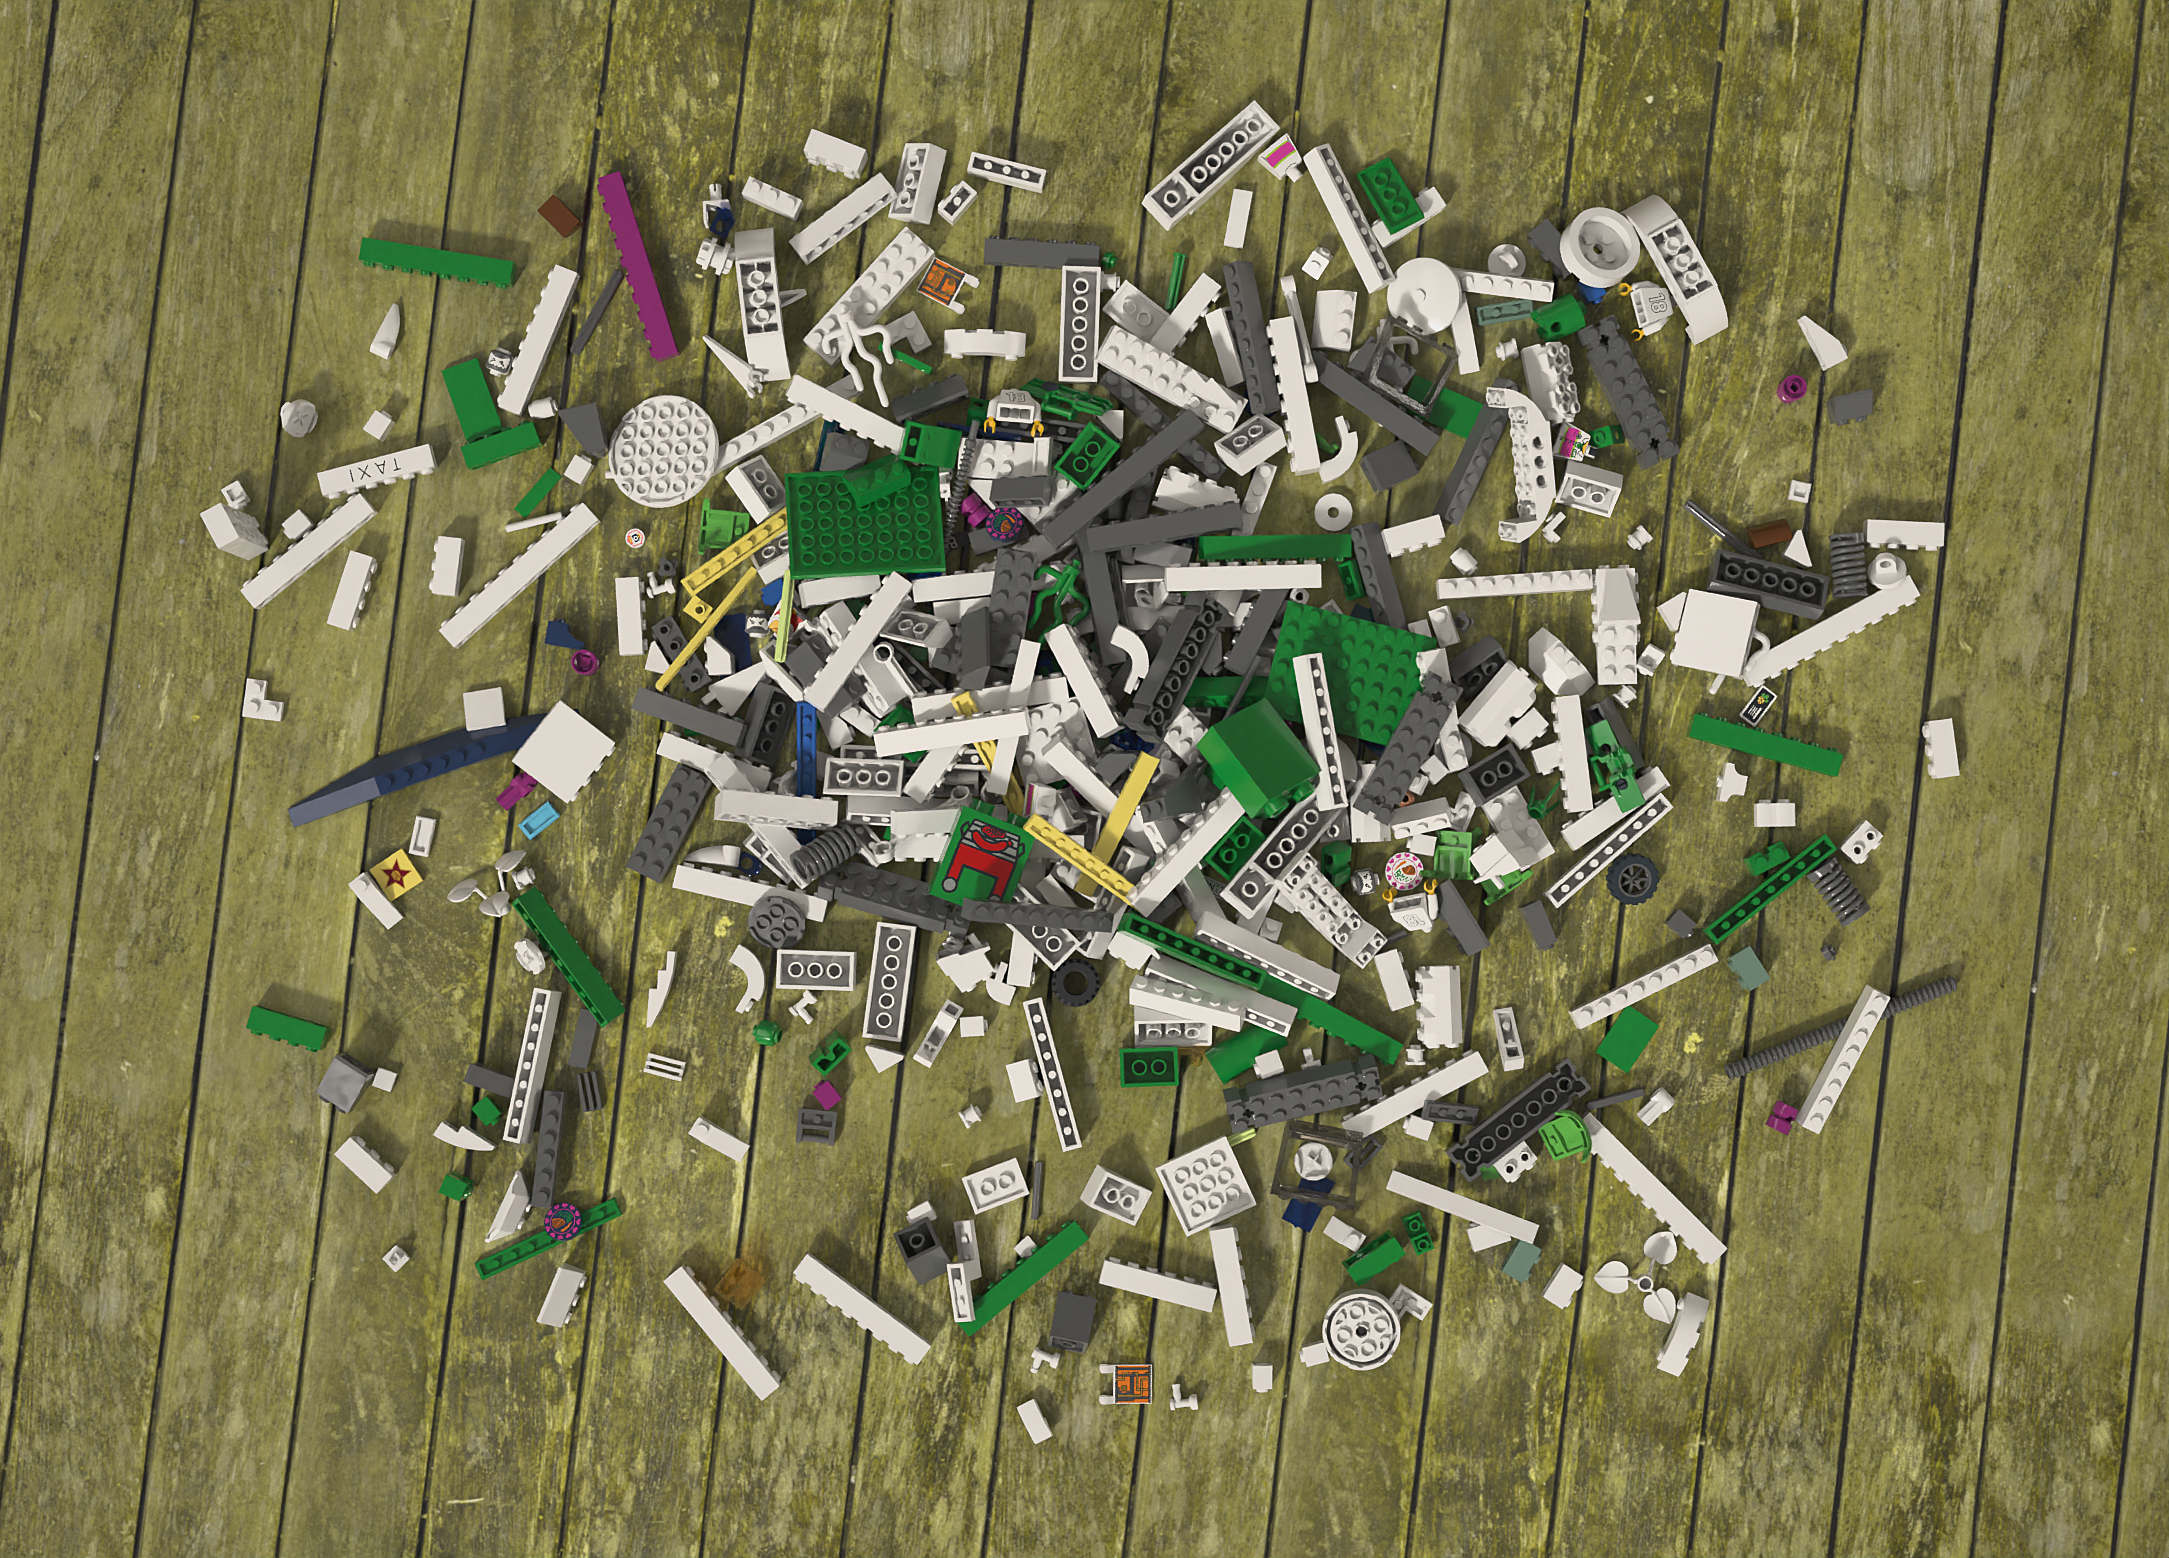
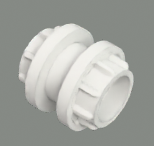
[696,237,735,275]

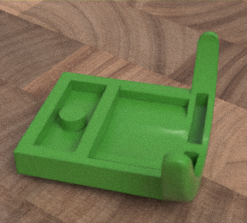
[698,498,750,555]
[1419,830,1475,880]
[1473,865,1533,905]
[1538,1110,1592,1163]

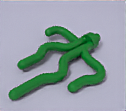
[1026,558,1091,655]

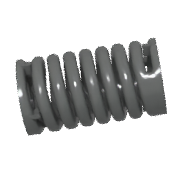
[1828,533,1868,599]
[790,822,861,884]
[1806,856,1871,927]

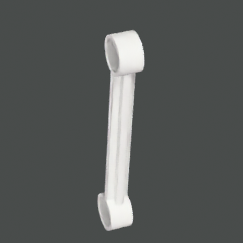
[1281,275,1318,384]
[873,642,934,722]
[873,786,972,863]

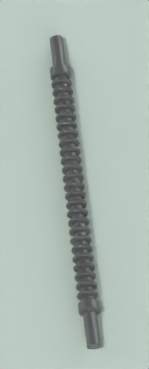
[925,420,980,608]

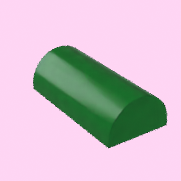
[1204,1023,1289,1085]

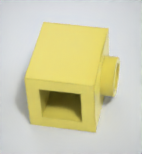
[684,595,715,625]

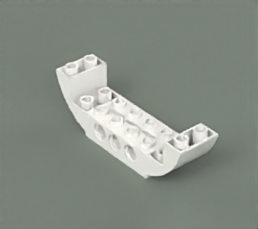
[1620,194,1728,346]
[735,228,791,382]
[1486,387,1556,543]
[1274,850,1388,969]

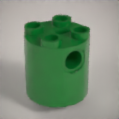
[1530,293,1587,343]

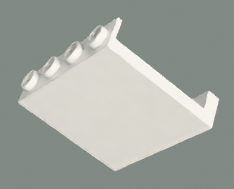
[1670,589,1760,680]
[512,699,616,803]

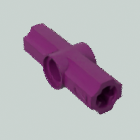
[496,772,539,811]

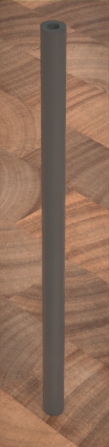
[1194,655,1263,784]

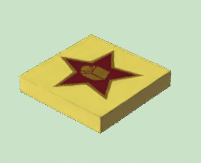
[370,849,424,902]

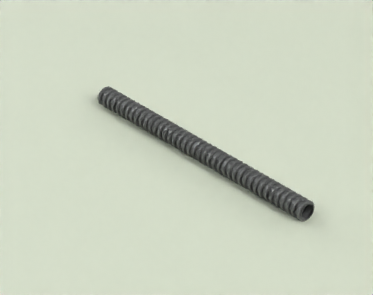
[1724,975,1957,1080]

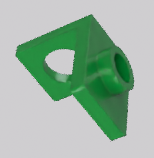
[965,397,990,434]
[1587,424,1625,449]

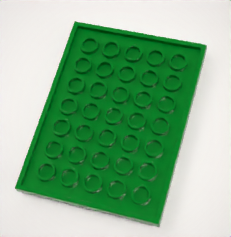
[784,466,946,580]
[1263,600,1438,746]

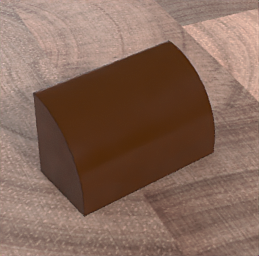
[537,194,583,238]
[1746,518,1793,550]

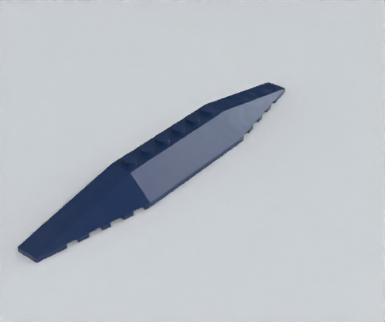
[288,708,581,828]

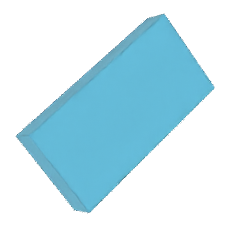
[518,801,560,840]

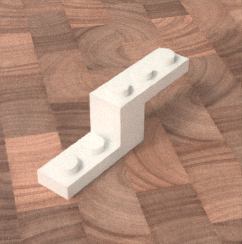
[947,1219,982,1322]

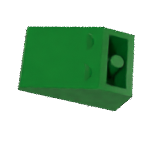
[897,419,962,469]

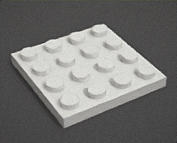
[1015,695,1097,790]
[1155,1135,1257,1236]

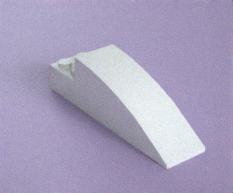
[1141,100,1280,231]
[1220,784,1350,920]

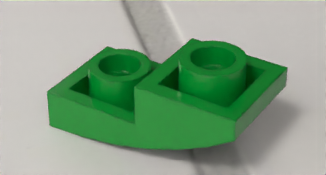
[1401,1210,1435,1256]

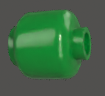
[753,1020,783,1047]

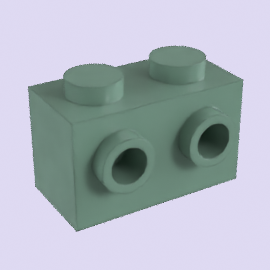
[1726,945,1770,991]
[1500,1239,1542,1283]

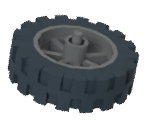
[1606,853,1659,905]

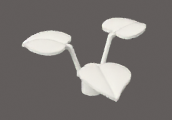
[447,850,527,917]
[1594,1231,1677,1324]

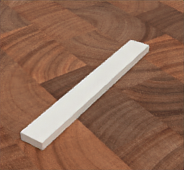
[987,639,1041,796]
[1386,1170,1539,1244]

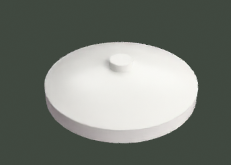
[1387,258,1462,335]

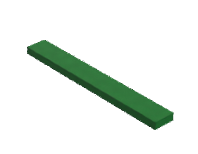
[474,1197,623,1281]

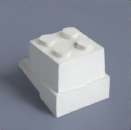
[1469,830,1541,890]
[1107,907,1162,970]
[934,933,994,993]

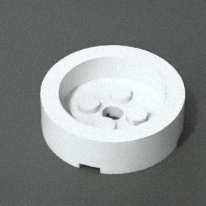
[1560,207,1640,288]
[1323,1289,1400,1370]

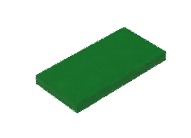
[1355,157,1425,236]
[441,358,503,441]
[1402,375,1483,440]

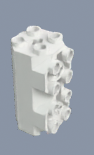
[1520,342,1580,428]
[1152,466,1240,513]
[1458,660,1538,747]
[1348,760,1391,843]
[1415,965,1462,1048]

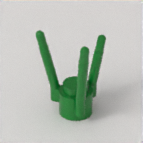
[1526,781,1561,820]

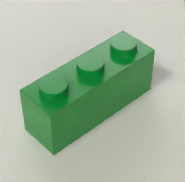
[1341,1229,1406,1287]

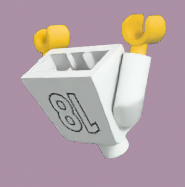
[1619,281,1678,341]
[984,388,1044,437]
[1382,879,1438,933]

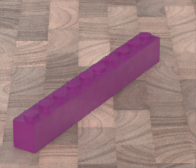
[597,171,680,362]

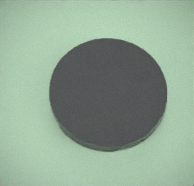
[748,896,806,949]

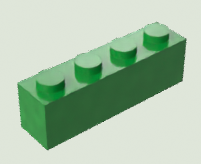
[460,420,543,471]
[246,1005,331,1053]

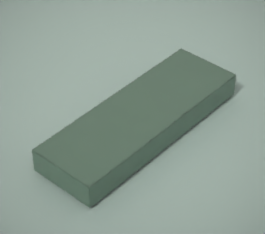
[1475,299,1534,327]

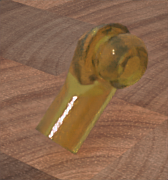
[1177,1046,1203,1066]

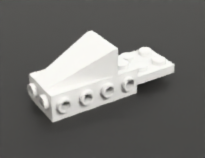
[1591,565,1641,685]

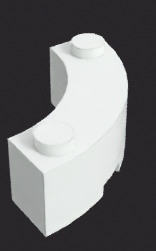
[944,329,1026,361]
[1656,1292,1709,1377]

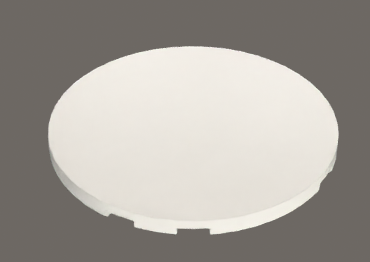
[609,395,719,508]

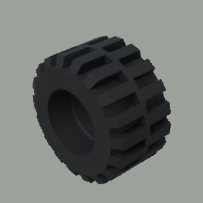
[1052,958,1100,1007]

